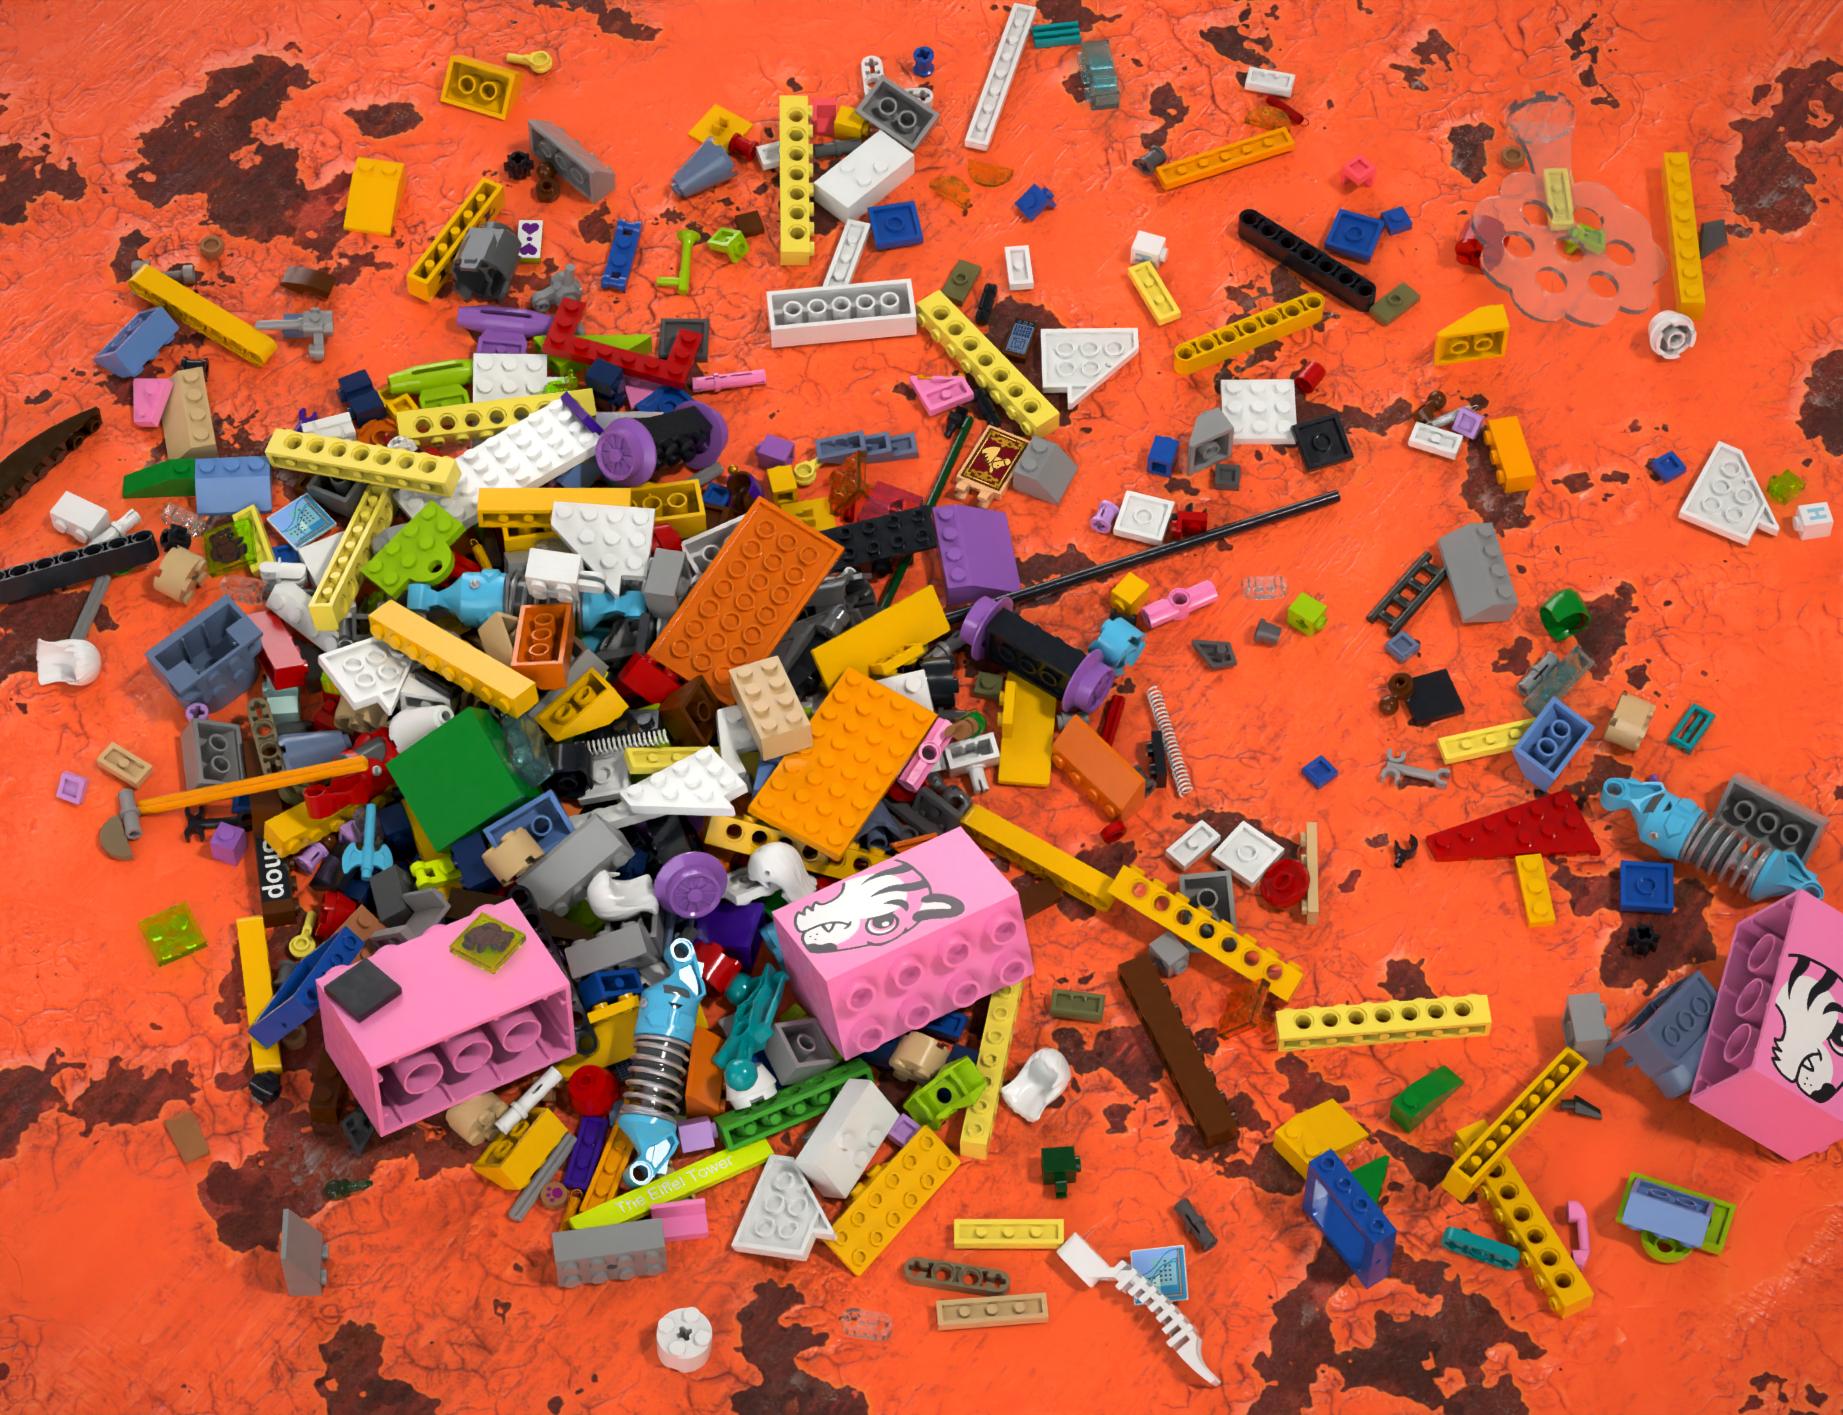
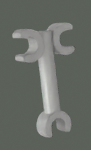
[1380,748,1451,790]

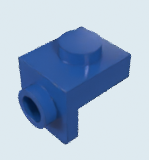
[1015,183,1057,221]

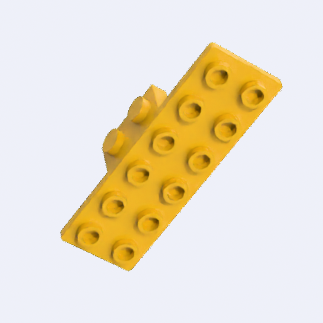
[811,585,950,694]
[997,671,1057,787]
[552,992,709,1082]
[822,1125,961,1276]

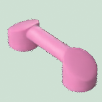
[1566,1201,1591,1272]

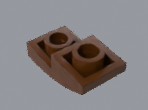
[280,266,337,299]

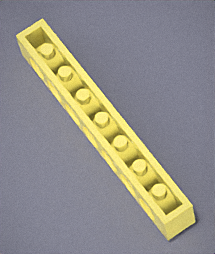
[779,95,814,266]
[916,290,1060,438]
[396,388,596,449]
[265,428,462,498]
[308,484,399,631]
[960,978,1025,1160]
[1274,994,1492,1052]

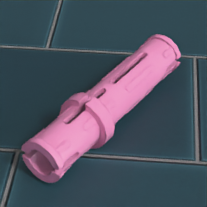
[691,369,766,393]

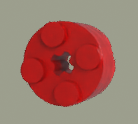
[1455,217,1510,273]
[693,941,742,1000]

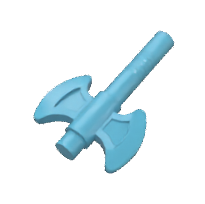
[342,804,393,881]

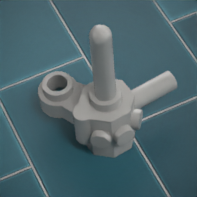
[530,263,585,335]
[255,307,334,361]

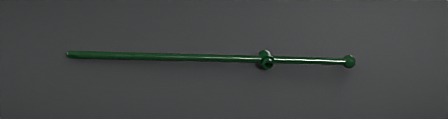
[878,416,974,608]

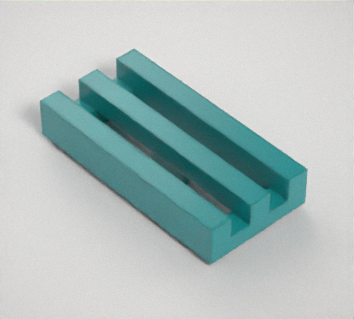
[1032,21,1081,49]
[1667,703,1716,755]

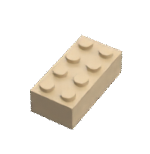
[729,655,813,761]

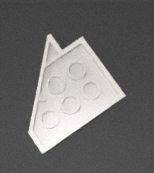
[1041,328,1139,409]
[472,353,568,447]
[1678,441,1779,546]
[551,501,656,599]
[318,637,416,716]
[619,746,748,817]
[731,1154,838,1261]

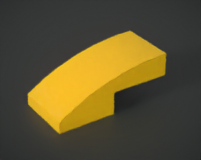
[377,385,419,421]

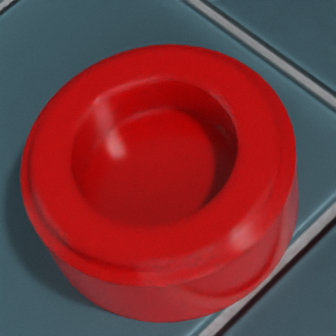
[1100,821,1127,844]

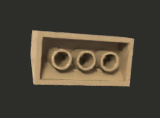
[161,367,219,460]

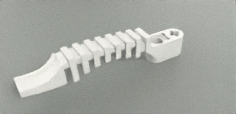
[1056,1232,1221,1386]

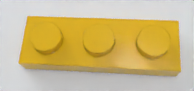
[1514,853,1556,928]

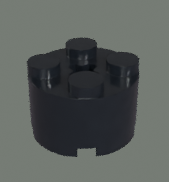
[913,656,959,708]
[541,741,594,800]

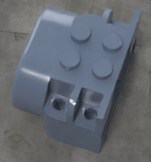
[144,594,264,714]
[1604,970,1718,1099]

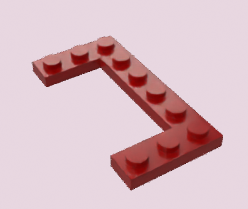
[542,297,703,390]

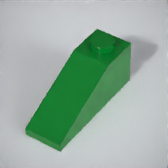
[123,458,196,499]
[1389,1065,1464,1134]

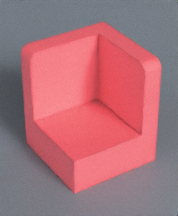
[812,98,836,135]
[1341,154,1376,187]

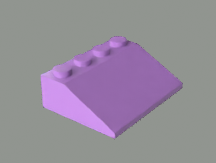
[932,504,1021,606]

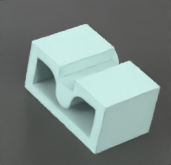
[262,675,301,726]

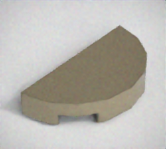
[100,814,134,861]

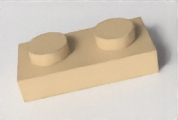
[96,742,154,789]

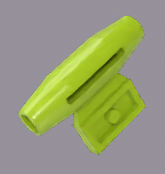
[387,359,473,409]

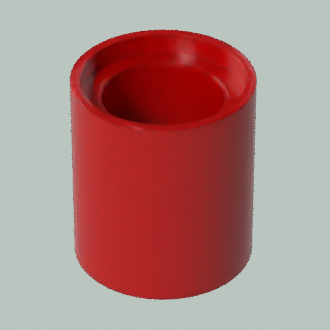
[1294,361,1326,393]

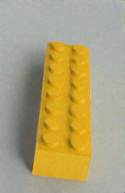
[501,479,707,553]

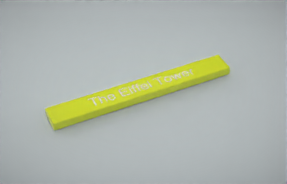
[569,1138,775,1230]

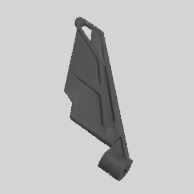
[681,606,851,685]

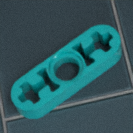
[1441,1227,1521,1270]

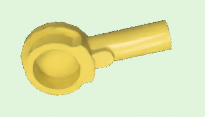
[506,51,553,73]
[793,457,824,486]
[289,911,318,960]

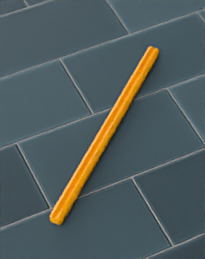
[137,755,369,815]

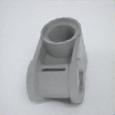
[599,618,640,651]

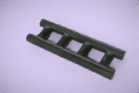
[1366,551,1448,637]

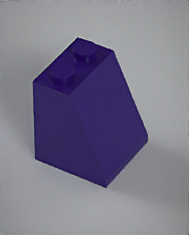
[692,902,766,974]

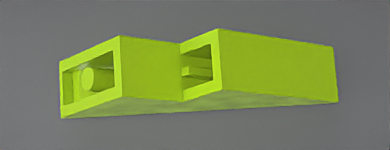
[533,334,652,377]

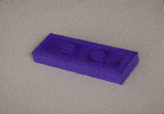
[561,391,604,436]
[563,1115,610,1193]

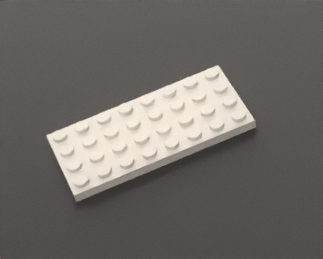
[392,398,600,529]

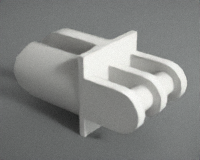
[259,557,309,588]

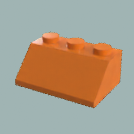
[685,1025,727,1123]

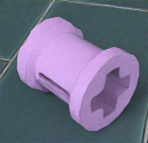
[1090,500,1119,534]
[186,702,210,723]
[294,842,329,875]

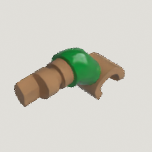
[945,708,987,741]

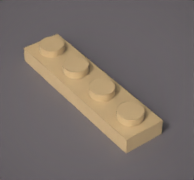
[1300,822,1319,925]
[936,1292,1049,1331]

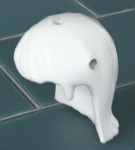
[36,638,101,686]
[748,842,817,903]
[587,870,659,922]
[1000,1048,1071,1122]

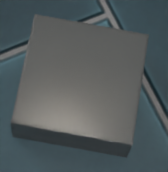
[1214,464,1240,491]

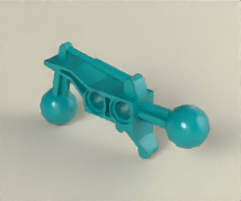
[712,963,790,1091]

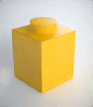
[834,105,871,143]
[767,465,798,506]
[1110,572,1150,615]

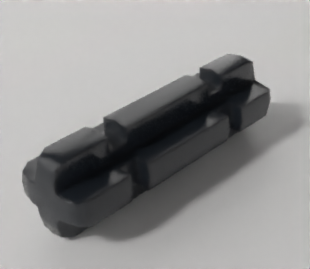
[975,283,998,326]
[973,387,1001,428]

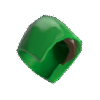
[1539,588,1591,642]

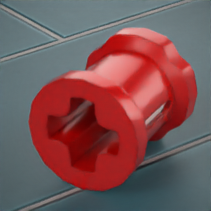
[728,132,759,161]

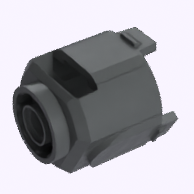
[451,222,522,303]
[799,573,886,642]

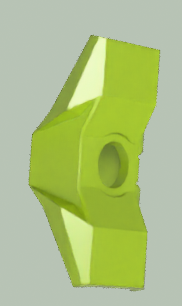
[902,1055,988,1131]

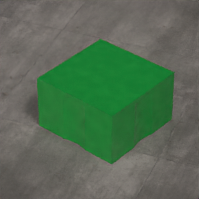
[385,706,541,855]

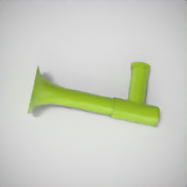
[657,229,701,295]

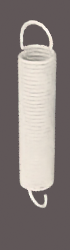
[1426,405,1478,428]

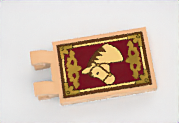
[955,425,1030,509]

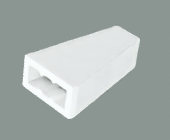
[298,531,357,618]

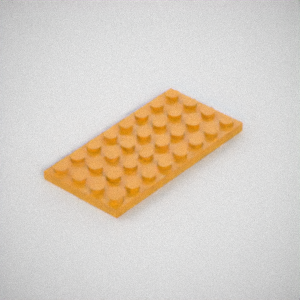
[747,666,938,862]

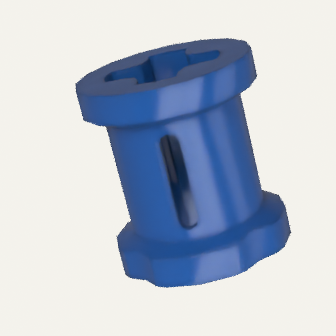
[913,46,934,78]

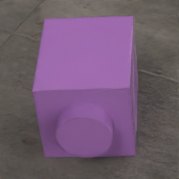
[755,434,795,470]
[210,822,248,866]

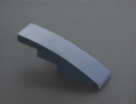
[815,430,919,464]

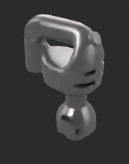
[926,772,973,817]

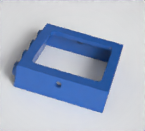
[247,926,365,1049]
[1302,1149,1397,1289]

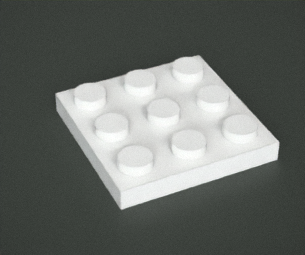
[1220,379,1297,445]

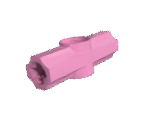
[1141,580,1218,628]
[897,717,953,793]

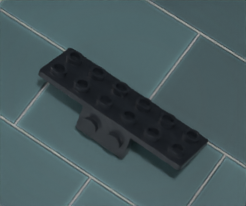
[818,505,938,579]

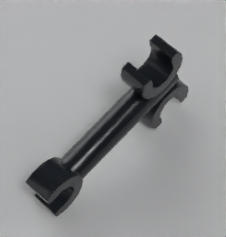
[184,806,253,843]

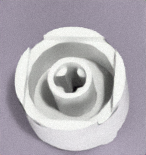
[657,1307,712,1373]

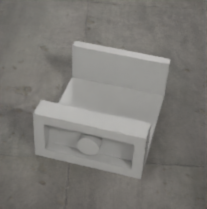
[370,887,451,949]

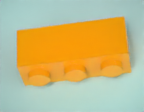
[1483,416,1536,494]

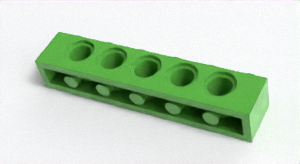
[713,1057,876,1152]

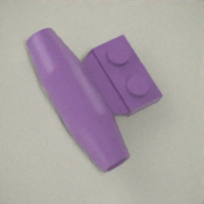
[457,305,554,354]

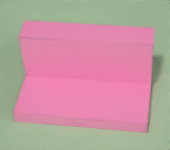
[650,1198,709,1243]

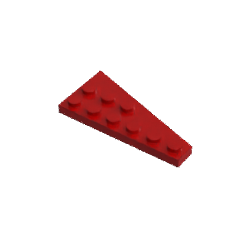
[1425,789,1601,862]

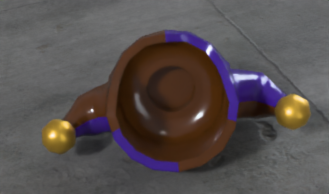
[727,465,765,515]

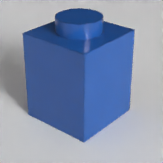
[1147,435,1179,478]

